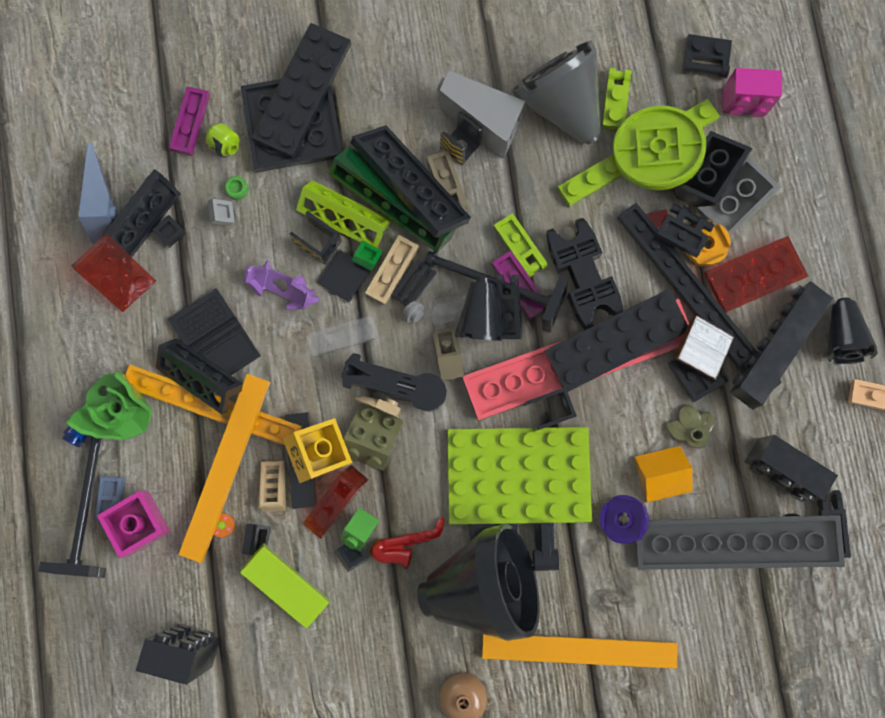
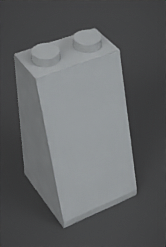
[437,71,525,158]

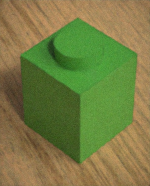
[340,507,379,552]

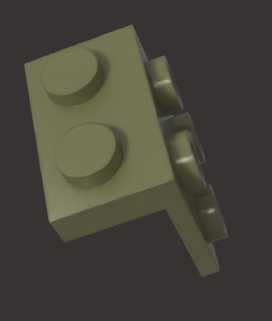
[343,405,403,471]

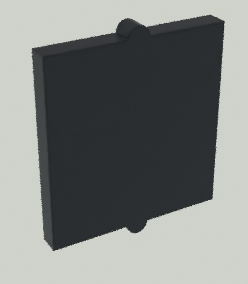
[318,250,370,303]

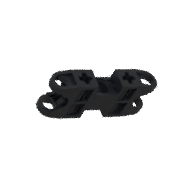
[546,218,623,331]

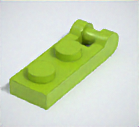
[601,67,632,130]
[493,213,548,277]

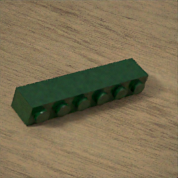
[329,146,456,253]

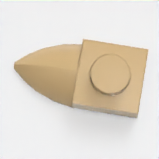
[355,396,402,419]

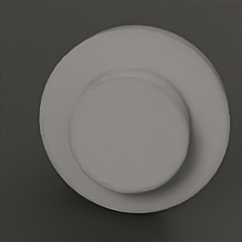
[403,301,424,323]

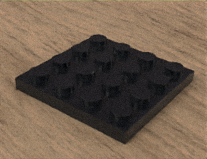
[241,79,343,173]

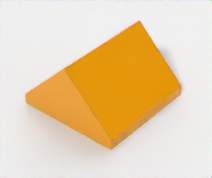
[634,446,693,503]

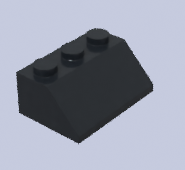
[675,131,752,207]

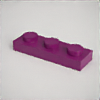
[169,86,210,156]
[491,250,546,320]

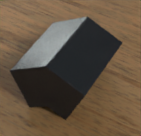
[242,524,271,556]

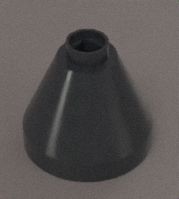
[417,524,540,641]

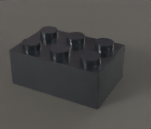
[744,435,838,502]

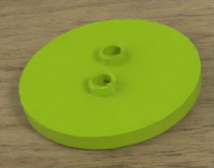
[613,105,706,190]

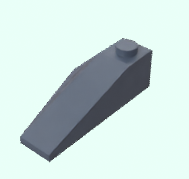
[78,143,118,244]

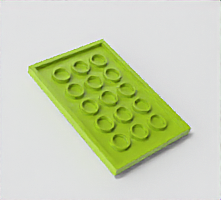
[448,427,592,524]

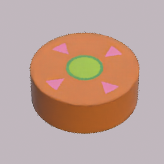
[213,513,235,538]

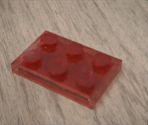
[71,233,156,312]

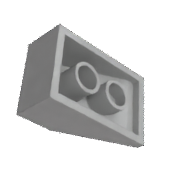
[698,157,781,236]

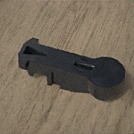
[341,353,447,412]

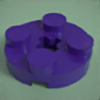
[599,495,649,544]

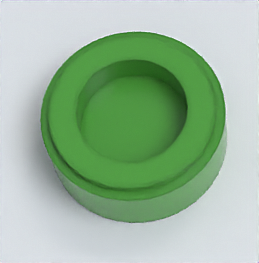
[225,176,249,200]

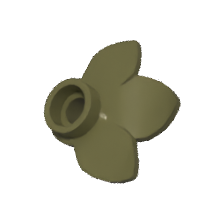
[666,404,714,449]

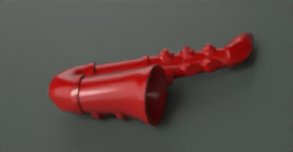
[370,517,444,569]

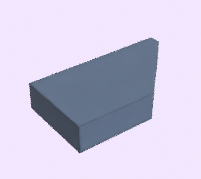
[94,476,126,520]

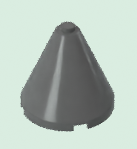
[511,40,601,145]

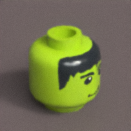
[206,123,240,157]

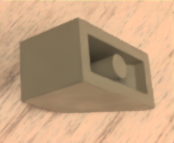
[432,328,464,380]

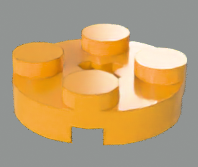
[685,220,731,267]

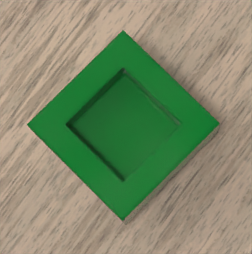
[351,241,383,271]

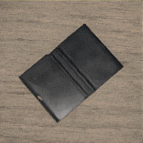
[168,288,261,375]

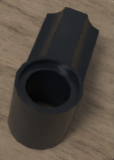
[533,523,559,571]

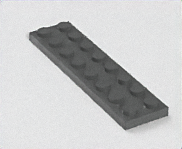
[637,515,845,570]

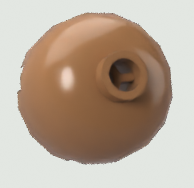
[439,672,487,718]

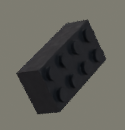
[136,624,221,685]

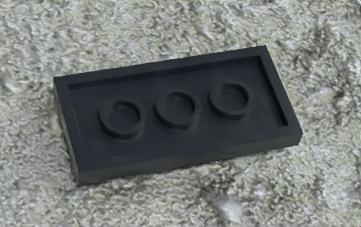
[97,169,181,265]

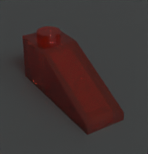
[303,465,369,539]

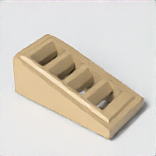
[259,461,286,512]

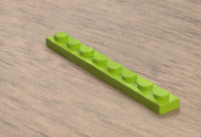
[557,99,720,207]

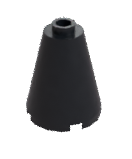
[455,277,502,341]
[827,297,878,364]

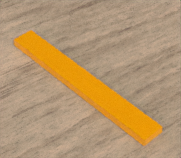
[125,364,302,446]
[178,374,270,563]
[482,634,677,669]

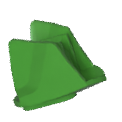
[66,370,152,440]

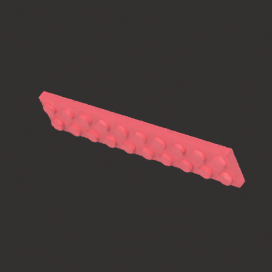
[462,299,689,421]

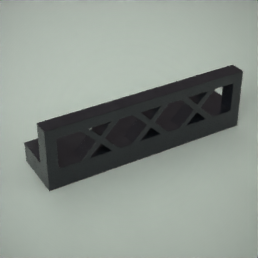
[156,338,243,415]

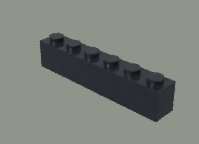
[730,281,833,410]

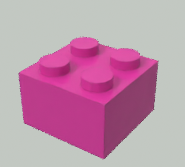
[722,68,782,117]
[97,490,171,558]

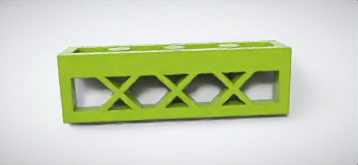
[296,180,391,248]

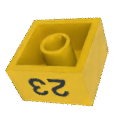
[283,418,352,483]

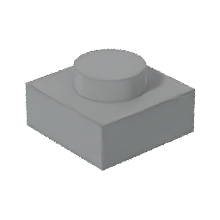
[208,199,235,226]

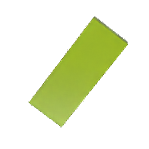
[240,543,330,629]

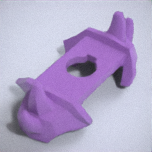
[244,260,320,310]

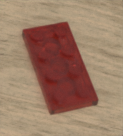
[704,236,809,313]

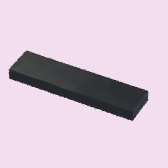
[285,412,317,509]

